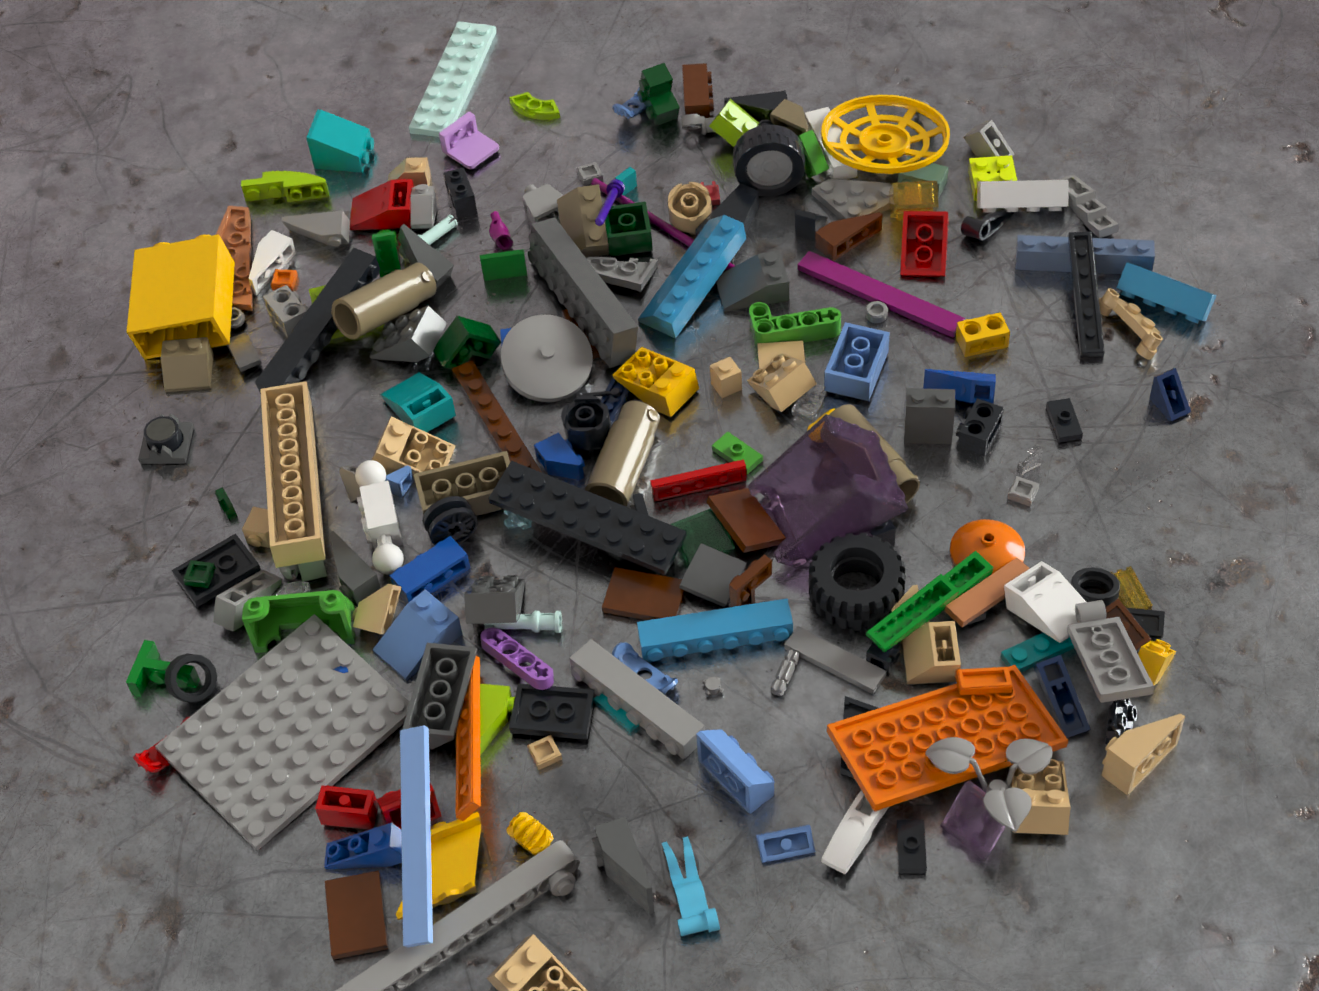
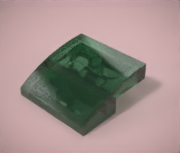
[670,508,735,566]

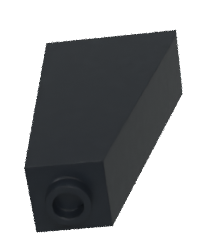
[696,183,759,262]

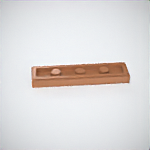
[944,558,1030,627]

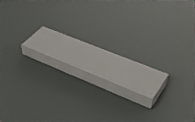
[784,626,887,695]

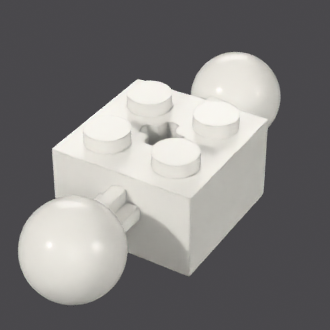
[355,460,404,575]

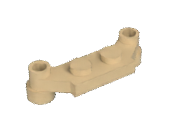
[1099,288,1163,360]

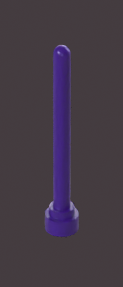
[595,179,625,226]

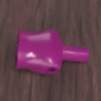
[489,211,513,250]

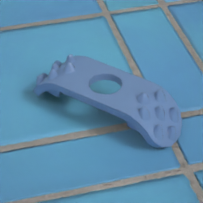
[612,88,646,119]
[612,642,678,695]

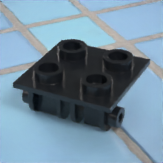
[1105,698,1137,745]

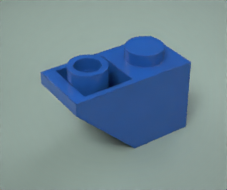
[534,432,585,480]

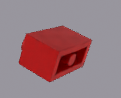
[315,785,379,830]

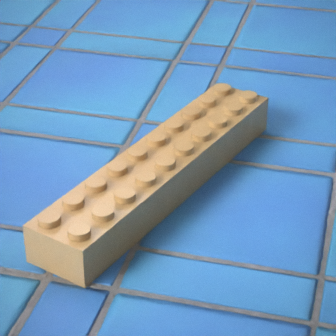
[260,381,325,568]

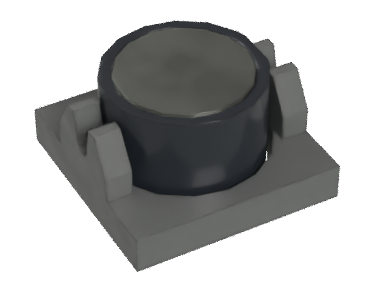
[138,414,194,464]

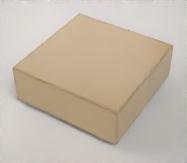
[527,735,562,770]

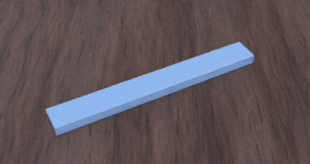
[400,725,433,948]

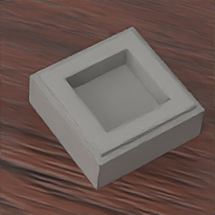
[576,162,603,186]
[1007,476,1039,506]

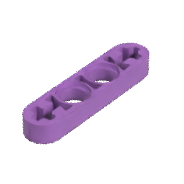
[481,627,554,690]

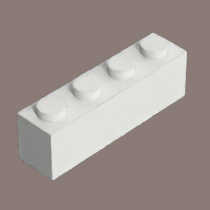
[805,107,857,180]
[977,180,1069,212]

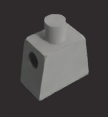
[522,184,563,224]

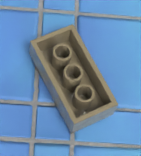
[413,451,510,516]

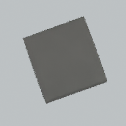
[679,543,746,608]

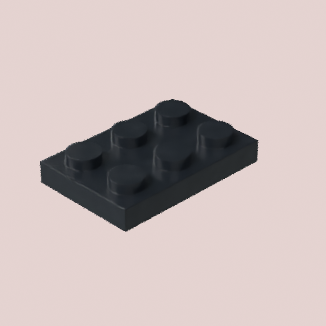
[172,533,261,607]
[509,683,595,740]

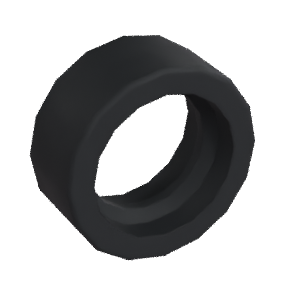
[1071,567,1120,608]
[164,653,217,703]

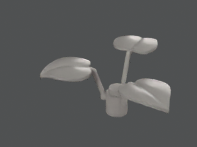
[925,737,1053,832]

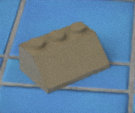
[557,184,609,258]

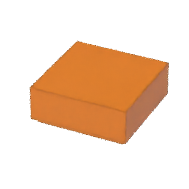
[271,269,298,291]

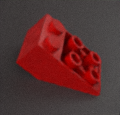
[350,179,414,230]

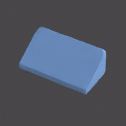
[755,824,815,863]

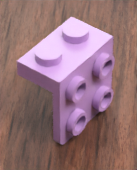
[439,111,499,169]

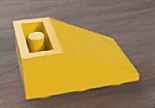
[613,347,699,417]

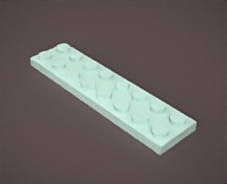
[409,21,496,137]

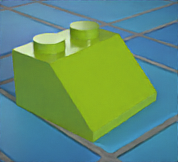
[709,99,759,147]

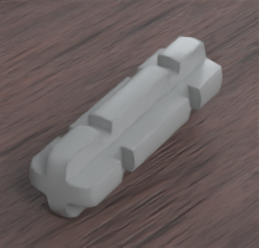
[770,649,799,696]

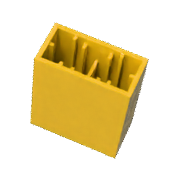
[126,234,235,360]

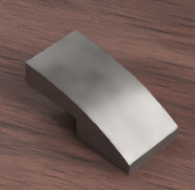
[227,332,262,372]

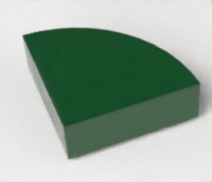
[215,487,238,521]

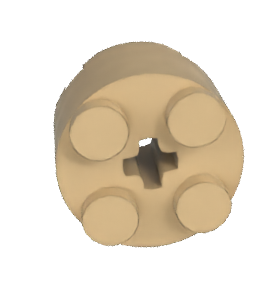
[668,182,712,235]

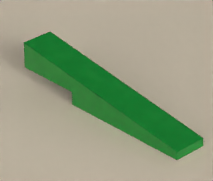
[866,551,994,652]

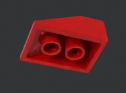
[900,211,949,277]

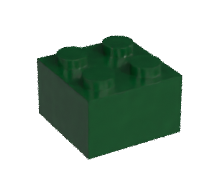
[605,201,653,256]

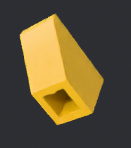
[1138,639,1176,685]

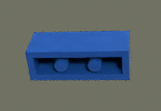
[390,536,470,604]

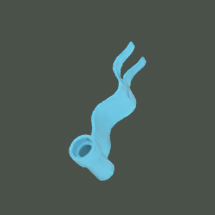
[662,836,720,936]

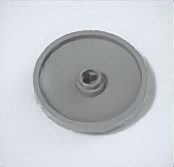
[500,315,593,402]

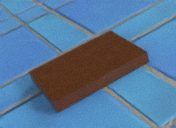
[706,488,786,553]
[602,567,685,620]
[325,871,388,960]

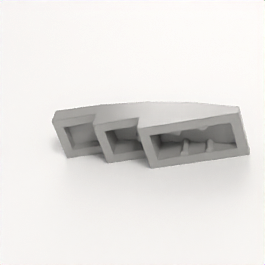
[1058,174,1119,238]

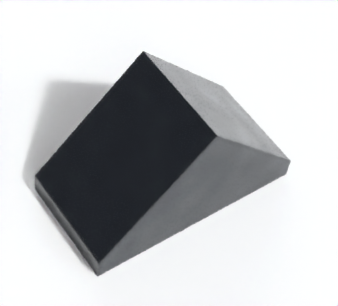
[795,210,828,241]

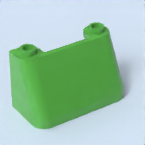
[242,590,355,653]

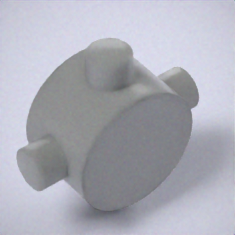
[702,676,724,696]

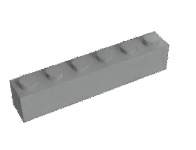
[569,639,705,760]

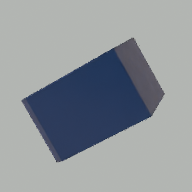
[1149,368,1191,421]

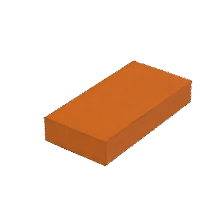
[955,667,1013,696]

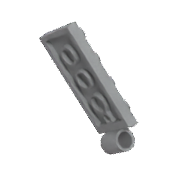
[1067,600,1154,703]

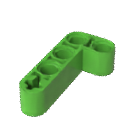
[749,302,841,346]

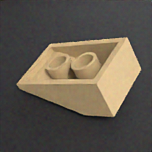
[1102,714,1185,796]

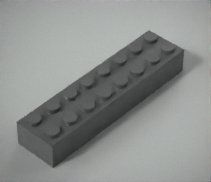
[528,218,638,368]

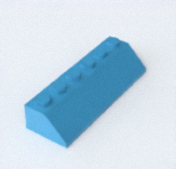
[638,215,747,339]

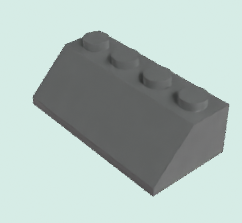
[402,643,477,750]

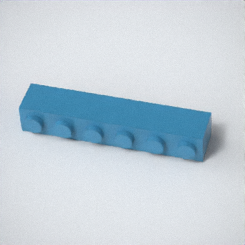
[637,599,793,661]

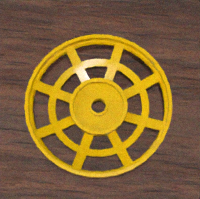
[821,95,950,174]

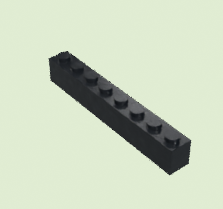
[255,248,381,394]

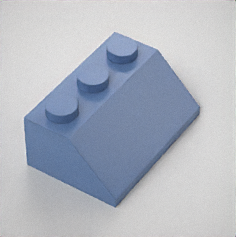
[696,729,775,814]

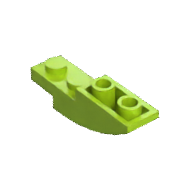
[241,171,329,202]

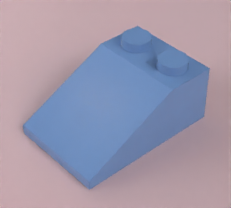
[373,589,463,681]

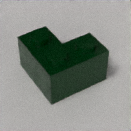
[637,63,680,126]
[433,316,501,369]

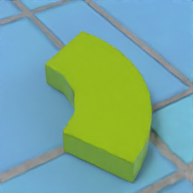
[509,92,560,120]

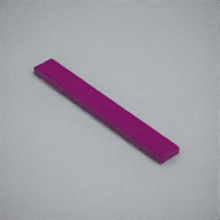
[797,251,965,338]

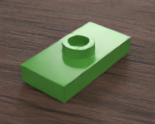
[712,432,763,475]

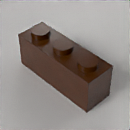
[682,63,714,118]

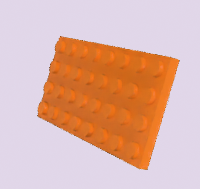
[826,665,1068,812]

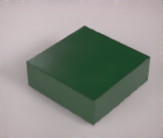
[183,560,216,588]

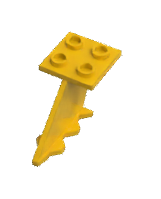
[396,812,483,920]

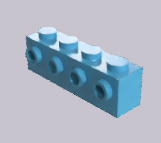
[1116,262,1217,323]

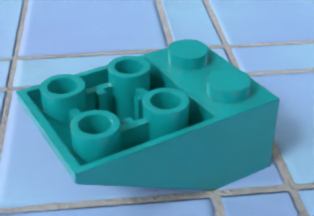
[380,373,456,432]

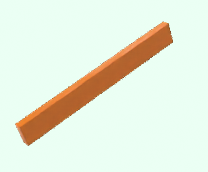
[456,656,481,822]

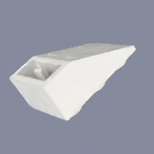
[1004,561,1086,643]

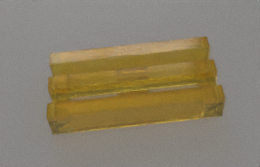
[1111,566,1153,610]

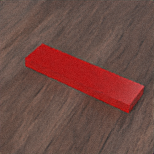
[650,459,747,501]

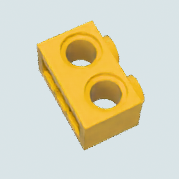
[956,312,1010,357]

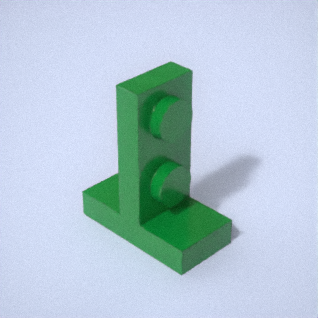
[372,230,401,278]
[126,640,200,697]

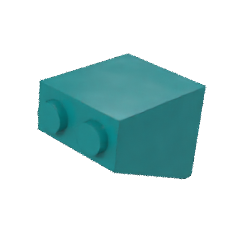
[306,109,374,173]

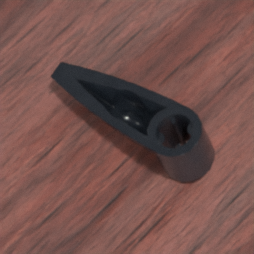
[961,209,1014,241]

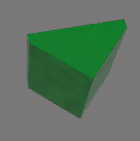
[480,249,527,281]

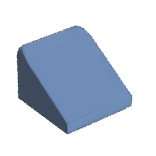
[385,465,414,498]

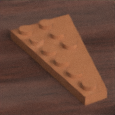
[216,206,253,311]

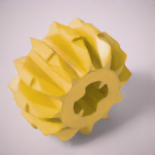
[506,812,554,856]

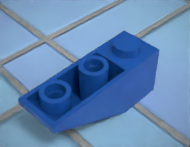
[923,369,996,404]
[324,823,402,869]

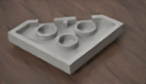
[812,179,903,220]

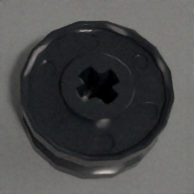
[422,496,478,545]

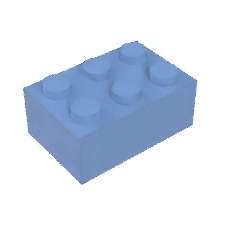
[824,322,890,401]

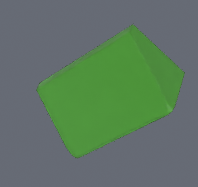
[798,130,829,178]

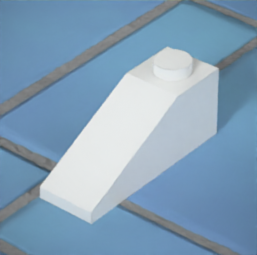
[249,230,296,295]

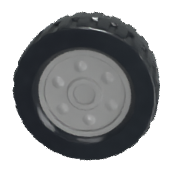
[733,120,805,197]

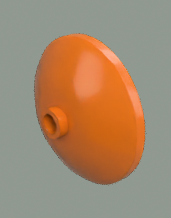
[950,519,1025,575]

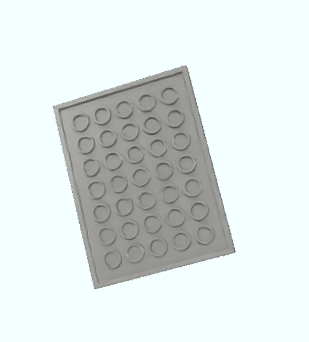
[155,614,410,851]

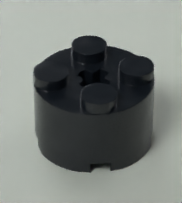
[561,396,612,450]

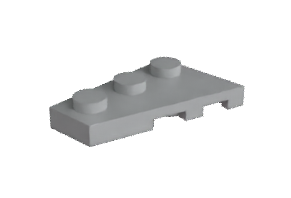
[587,256,658,291]

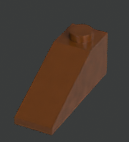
[815,212,883,261]

